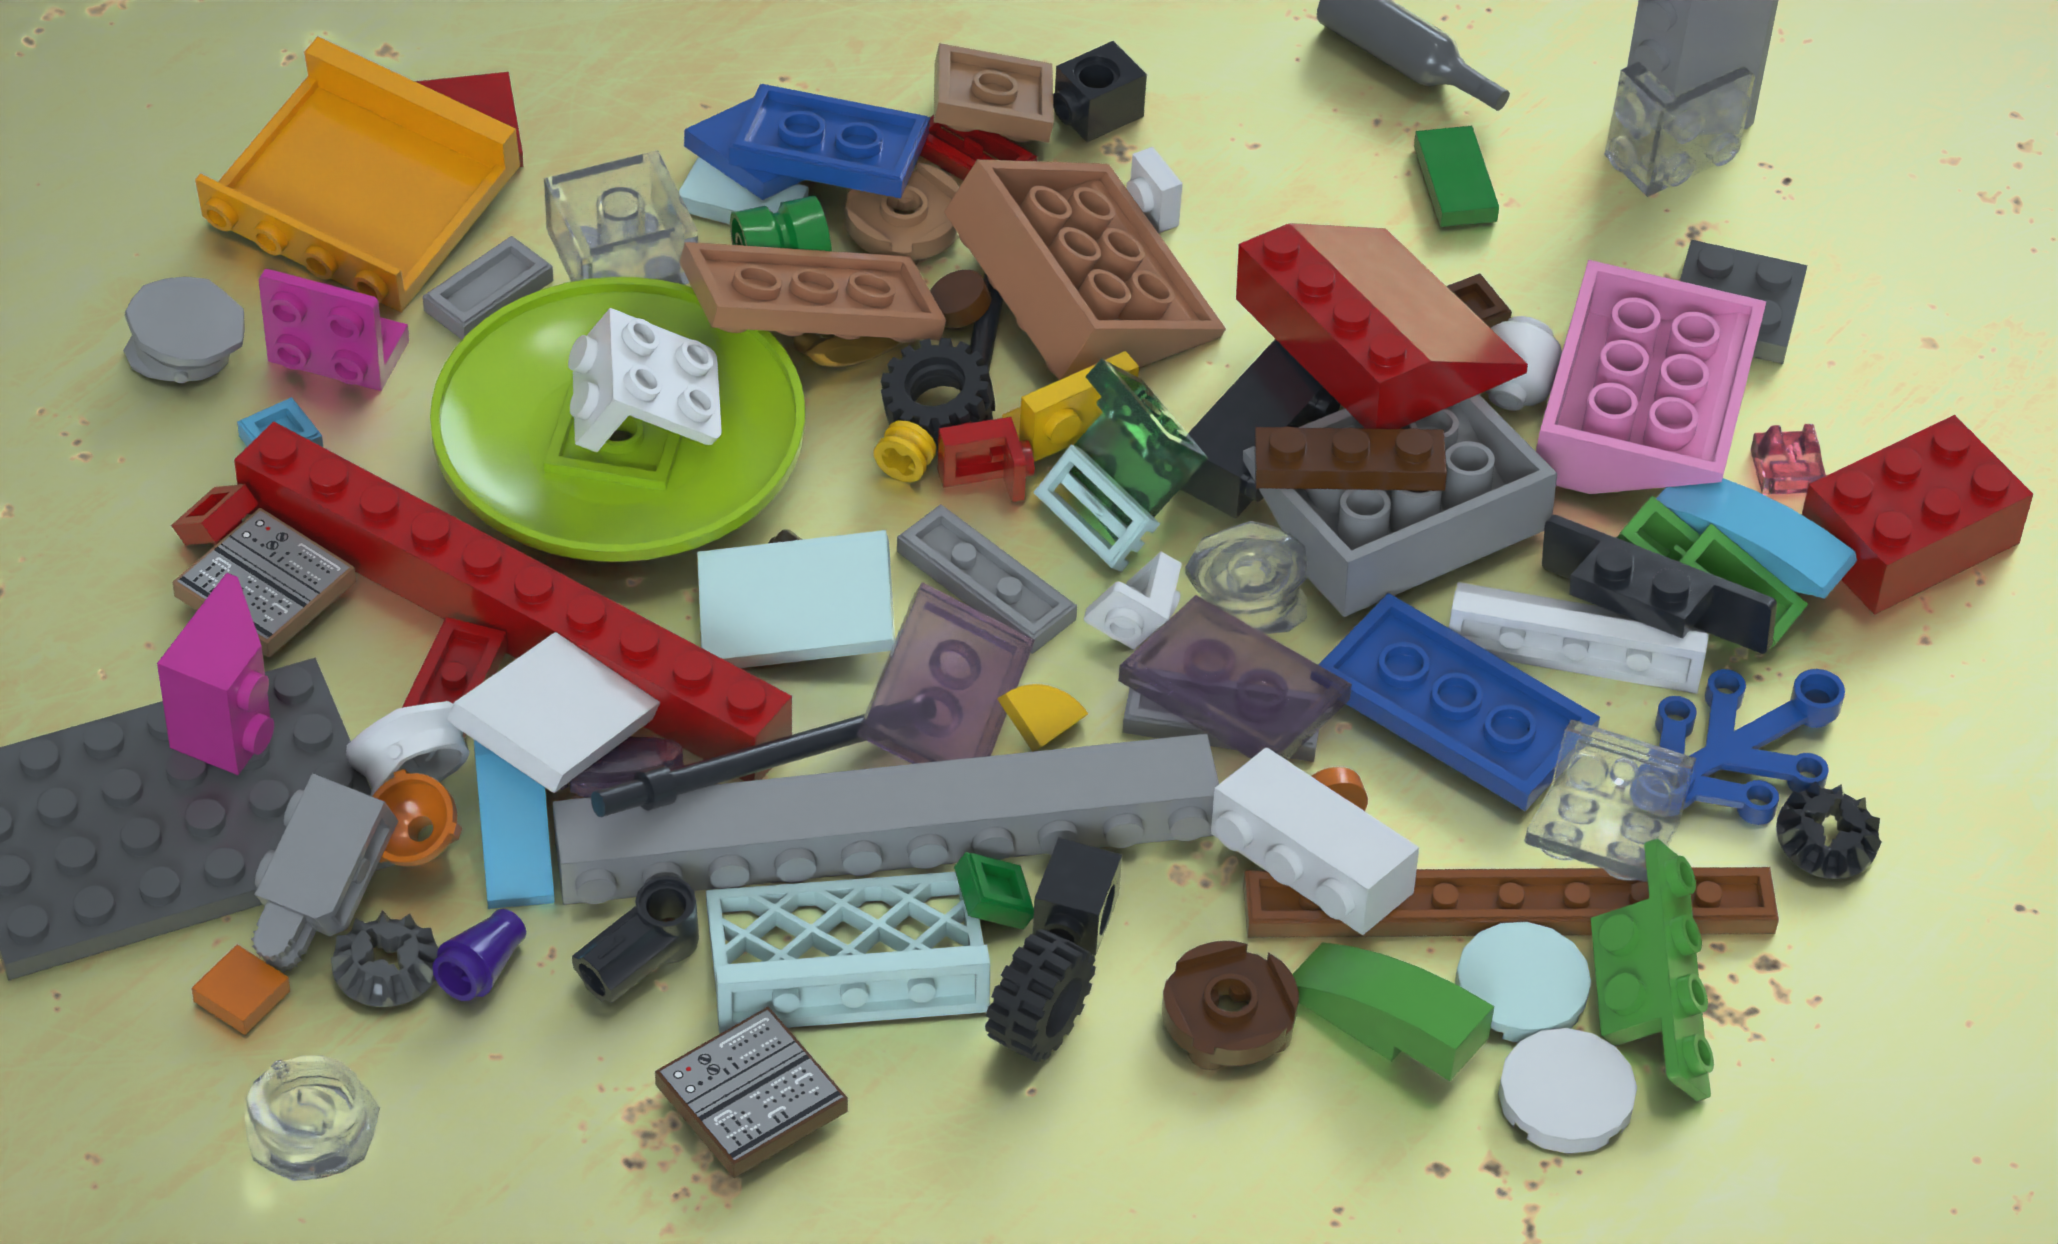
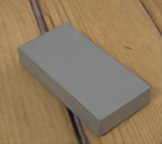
[423,236,554,339]

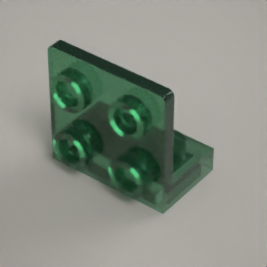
[1070,358,1208,541]

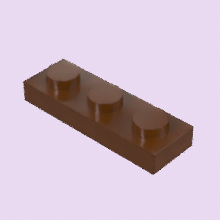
[1254,427,1447,491]

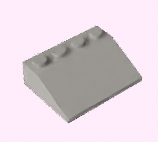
[1243,394,1557,617]

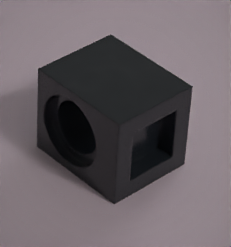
[1053,41,1147,142]
[1032,837,1122,955]

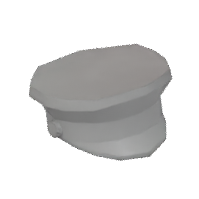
[123,277,245,383]

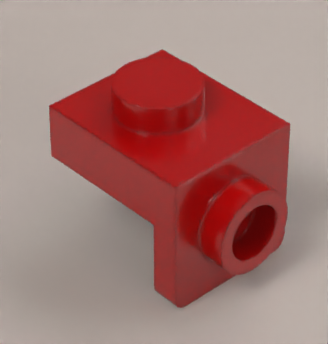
[937,417,1035,503]

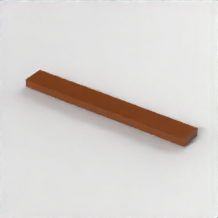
[1243,867,1779,938]

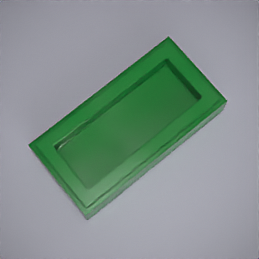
[1414,126,1499,227]

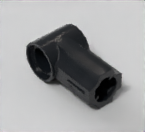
[572,876,699,1003]

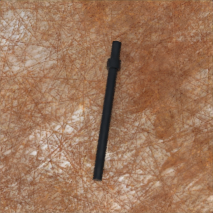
[591,697,935,817]

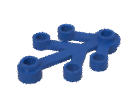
[1634,669,1845,825]

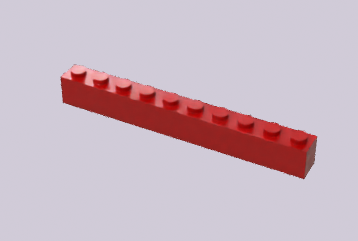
[234,421,792,781]

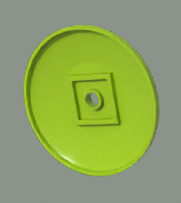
[430,277,805,562]

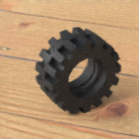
[881,338,995,455]
[985,929,1096,1062]

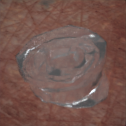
[1185,521,1308,634]
[244,1055,380,1181]

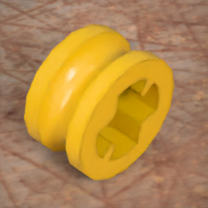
[874,421,936,482]

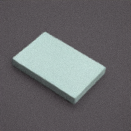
[697,530,896,668]

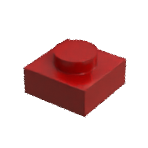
[171,484,259,546]

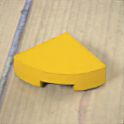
[997,684,1088,752]

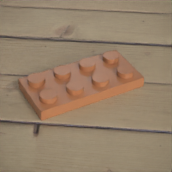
[679,242,946,343]

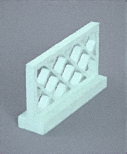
[706,872,990,1033]

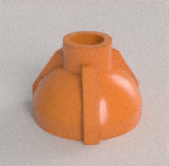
[372,769,462,866]

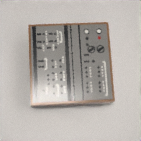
[172,508,356,657]

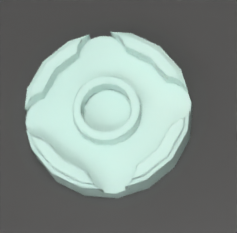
[1455,922,1591,1043]

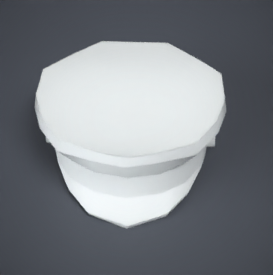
[346,701,470,796]

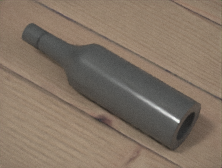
[1317,0,1510,111]

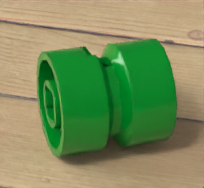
[730,196,832,251]

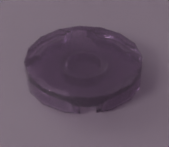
[560,736,684,797]

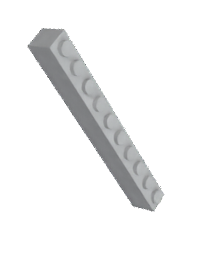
[553,734,1219,905]

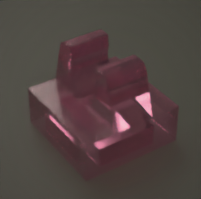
[1750,424,1826,495]

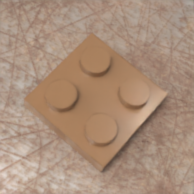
[934,43,1054,143]

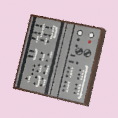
[655,1006,848,1178]

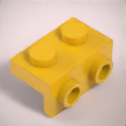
[1002,351,1139,462]

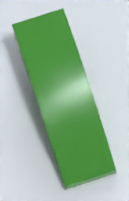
[1616,496,1808,648]
[1292,942,1495,1081]

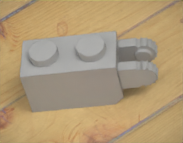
[251,773,398,973]

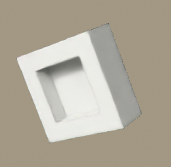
[1126,147,1182,233]

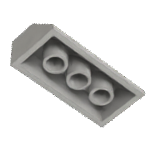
[1620,0,1779,132]

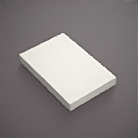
[447,632,660,793]

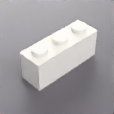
[1211,747,1419,935]

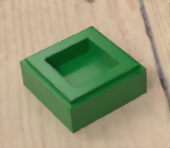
[954,852,1034,930]

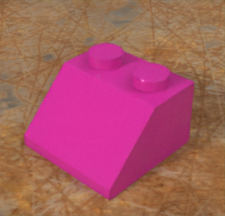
[157,573,274,775]

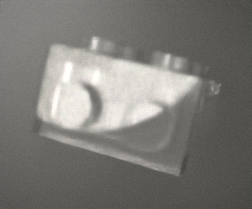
[1604,62,1755,197]

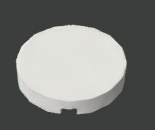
[1498,1028,1637,1154]

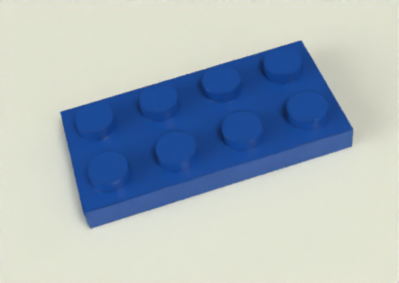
[1313,593,1600,812]

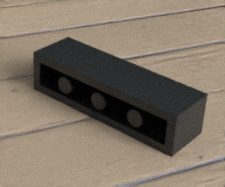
[1174,339,1341,519]

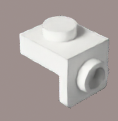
[1084,551,1182,650]

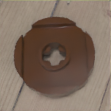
[1162,941,1299,1070]

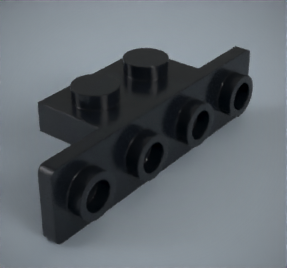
[1542,515,1777,654]

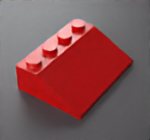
[1236,223,1528,429]

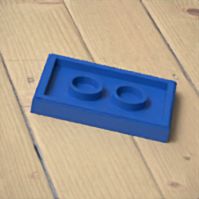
[728,84,930,199]

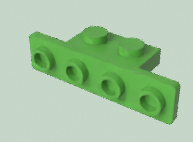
[1591,838,1714,1101]

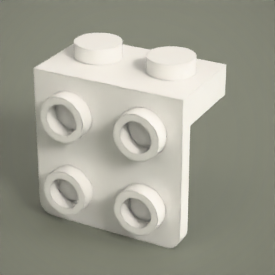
[568,308,721,452]

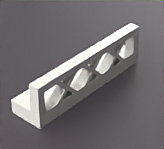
[1449,582,1709,694]

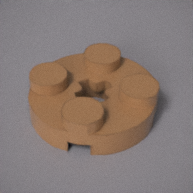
[845,162,959,265]

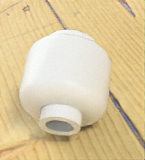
[1485,316,1562,411]

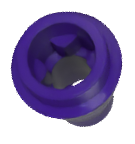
[432,909,526,1001]

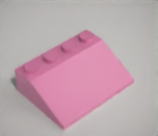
[1536,260,1767,494]

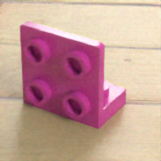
[259,269,409,391]

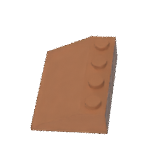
[944,159,1226,380]

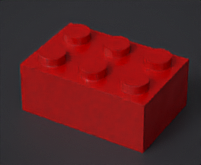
[1802,414,2034,615]

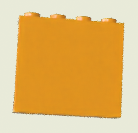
[195,36,520,313]

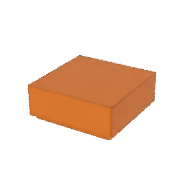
[192,944,290,1035]

